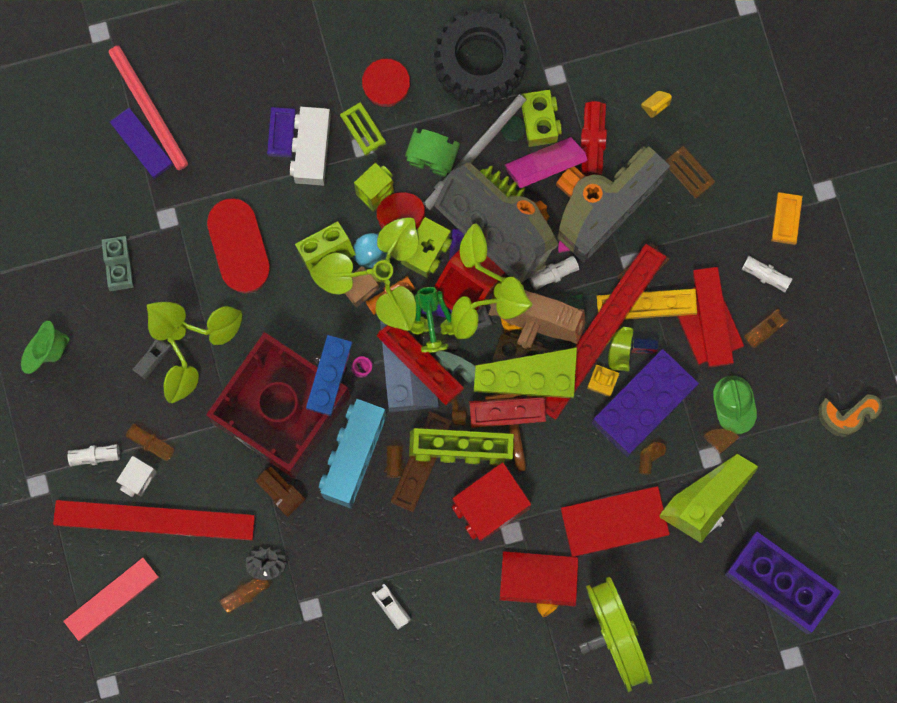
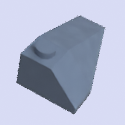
[380,321,439,412]

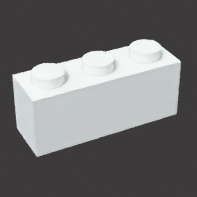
[290,107,331,186]

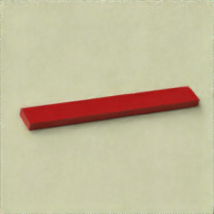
[544,244,666,420]
[53,500,255,541]

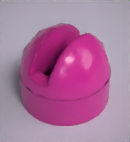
[351,357,372,378]

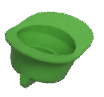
[21,321,69,374]
[713,376,757,434]

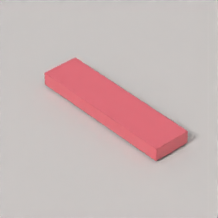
[63,558,159,641]

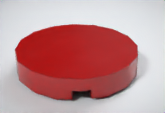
[362,59,410,107]
[377,192,425,230]

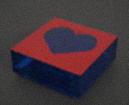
[631,339,658,354]

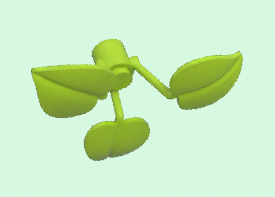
[310,218,418,331]
[451,223,533,339]
[147,302,242,403]

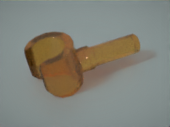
[451,398,466,425]

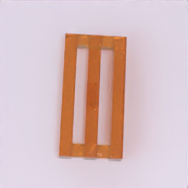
[666,146,715,199]

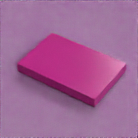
[505,137,587,188]

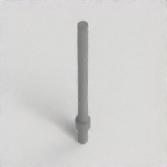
[423,94,526,210]

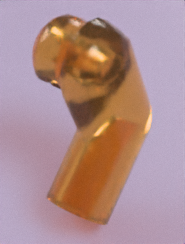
[639,442,666,475]

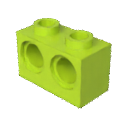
[521,90,562,147]
[354,163,394,212]
[295,222,356,272]

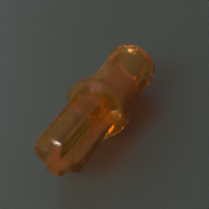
[126,424,174,461]

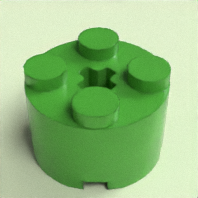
[405,128,460,177]

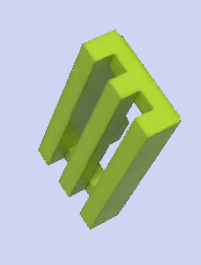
[340,102,386,156]

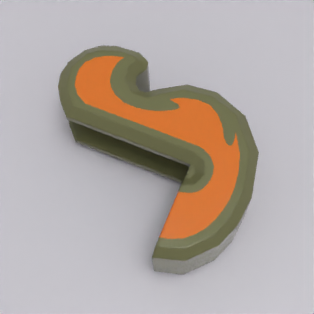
[818,394,882,437]

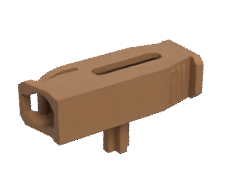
[488,282,585,349]

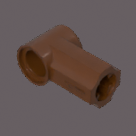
[256,466,306,517]

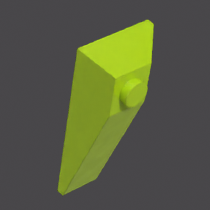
[659,454,758,543]

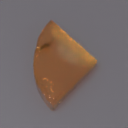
[704,429,739,454]

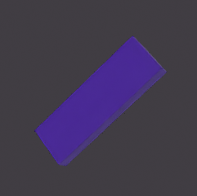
[110,108,173,179]

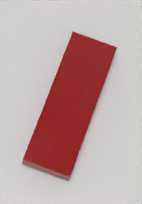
[469,396,546,428]

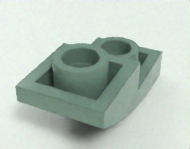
[102,236,134,291]
[436,351,475,383]

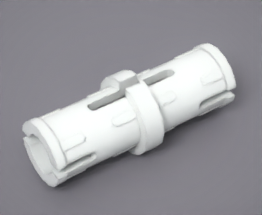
[529,256,579,290]
[741,256,792,293]
[68,444,120,466]

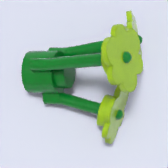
[408,287,454,352]

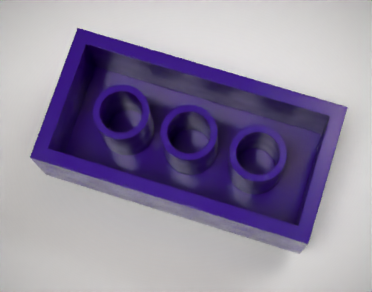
[592,349,699,458]
[724,532,841,634]

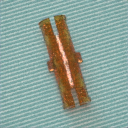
[220,578,271,614]

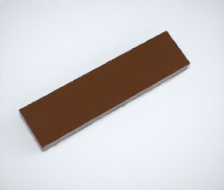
[390,412,453,512]

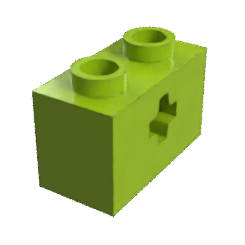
[401,217,453,278]

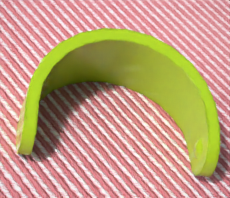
[608,327,633,372]

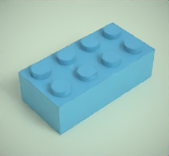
[318,399,387,509]

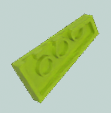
[474,348,577,398]

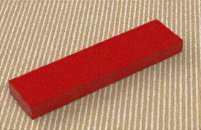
[693,267,734,368]
[377,325,464,405]

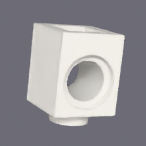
[116,456,157,497]

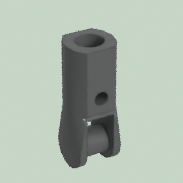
[132,340,173,380]

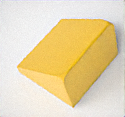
[641,91,672,118]

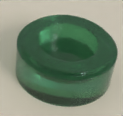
[501,116,525,142]

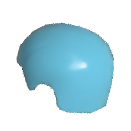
[353,233,387,270]

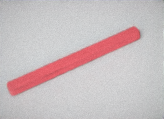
[109,46,188,170]

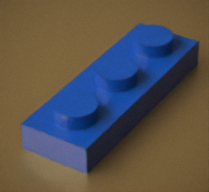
[306,335,352,416]

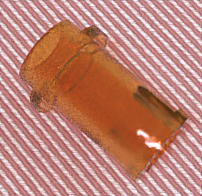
[384,446,404,478]

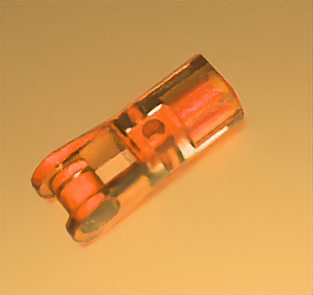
[744,309,789,348]

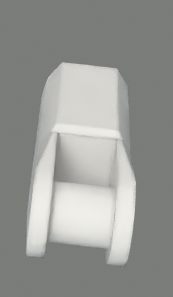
[372,584,411,630]

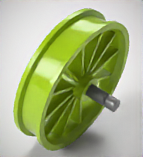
[579,577,653,693]

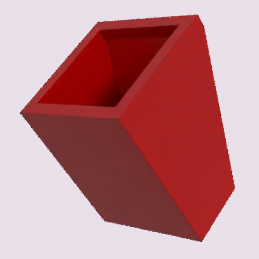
[434,249,506,313]
[451,463,531,542]

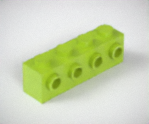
[409,428,514,465]

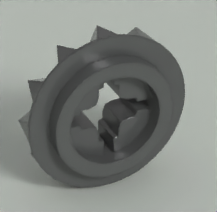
[246,546,286,580]

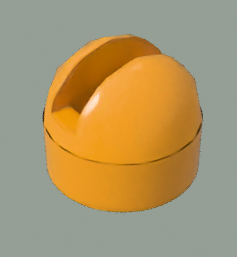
[536,603,559,617]

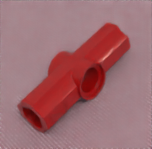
[581,101,607,176]

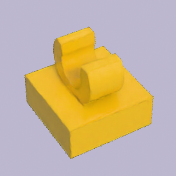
[587,364,619,397]

